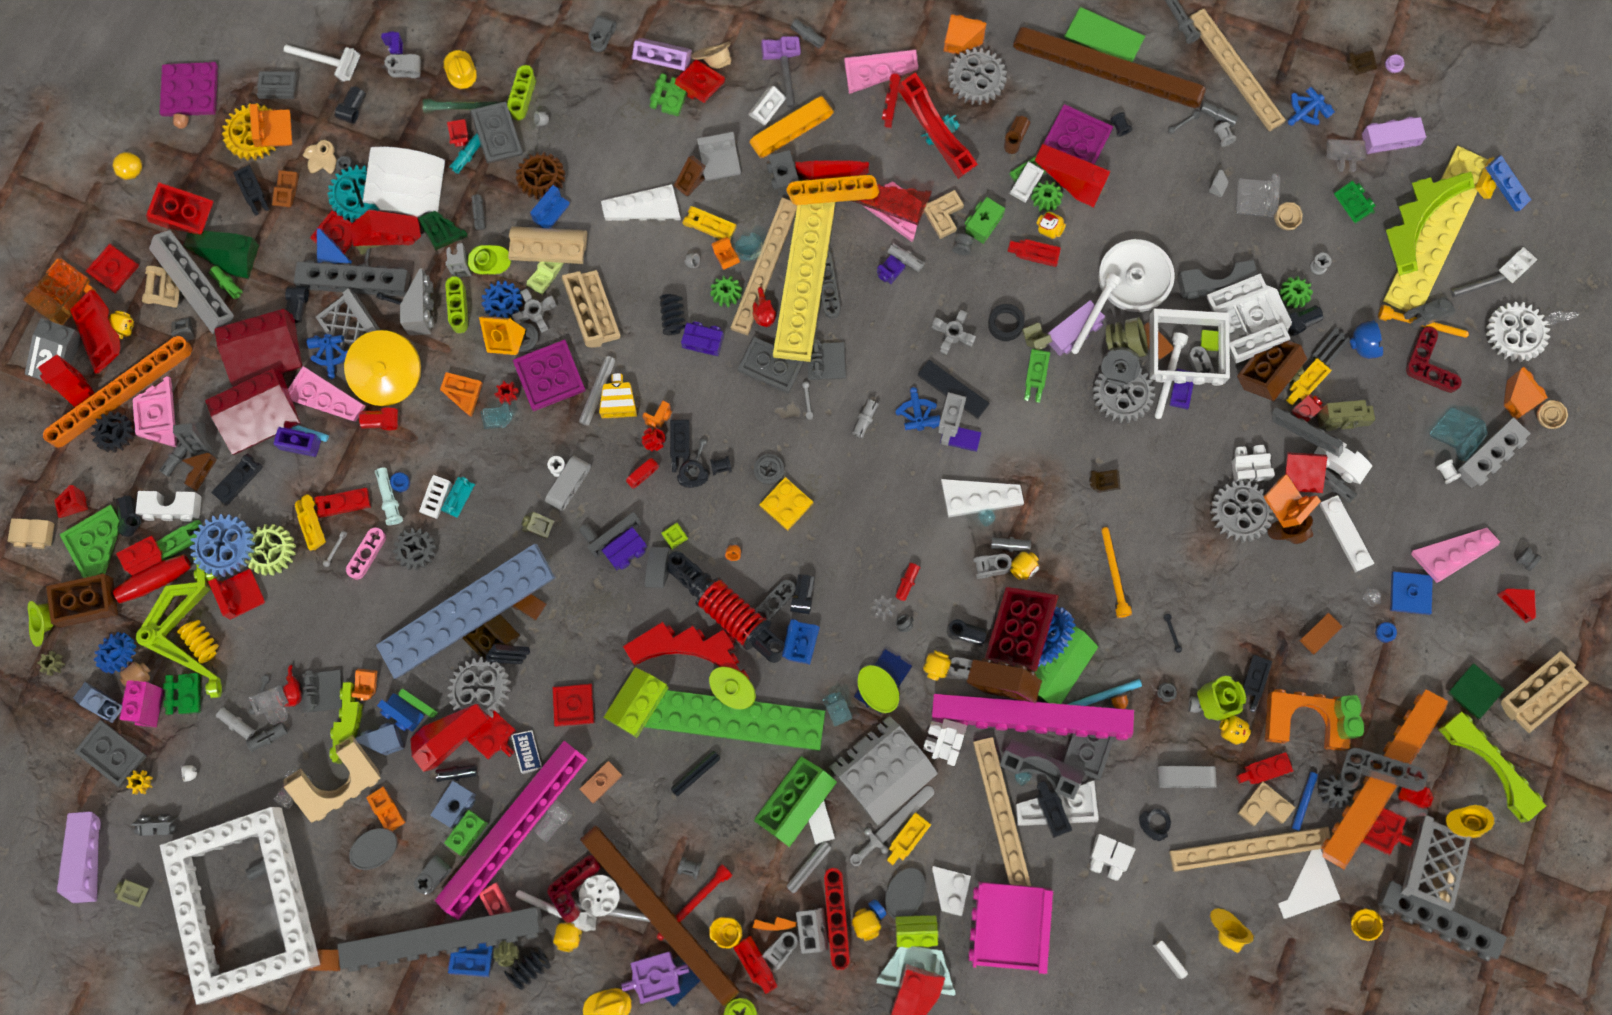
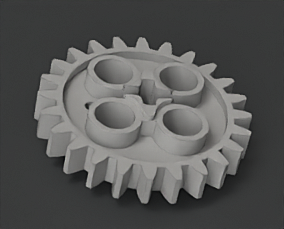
[948,48,1007,105]
[1093,363,1155,423]
[1210,480,1274,543]
[448,657,511,717]

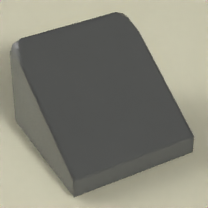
[171,318,194,341]

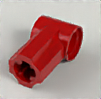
[359,407,398,430]

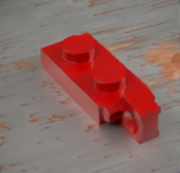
[1007,239,1061,267]
[1236,752,1294,785]
[734,936,778,994]

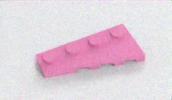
[844,50,918,94]
[288,366,366,422]
[1411,528,1500,583]

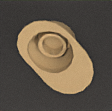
[691,42,731,68]

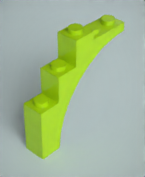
[1386,172,1474,276]

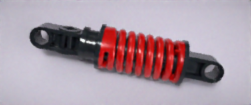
[667,551,784,663]

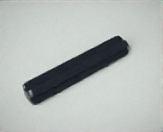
[671,751,721,796]

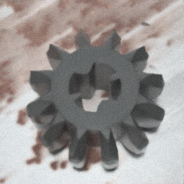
[1318,775,1353,809]

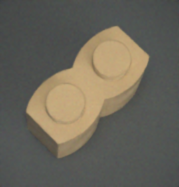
[8,519,54,549]

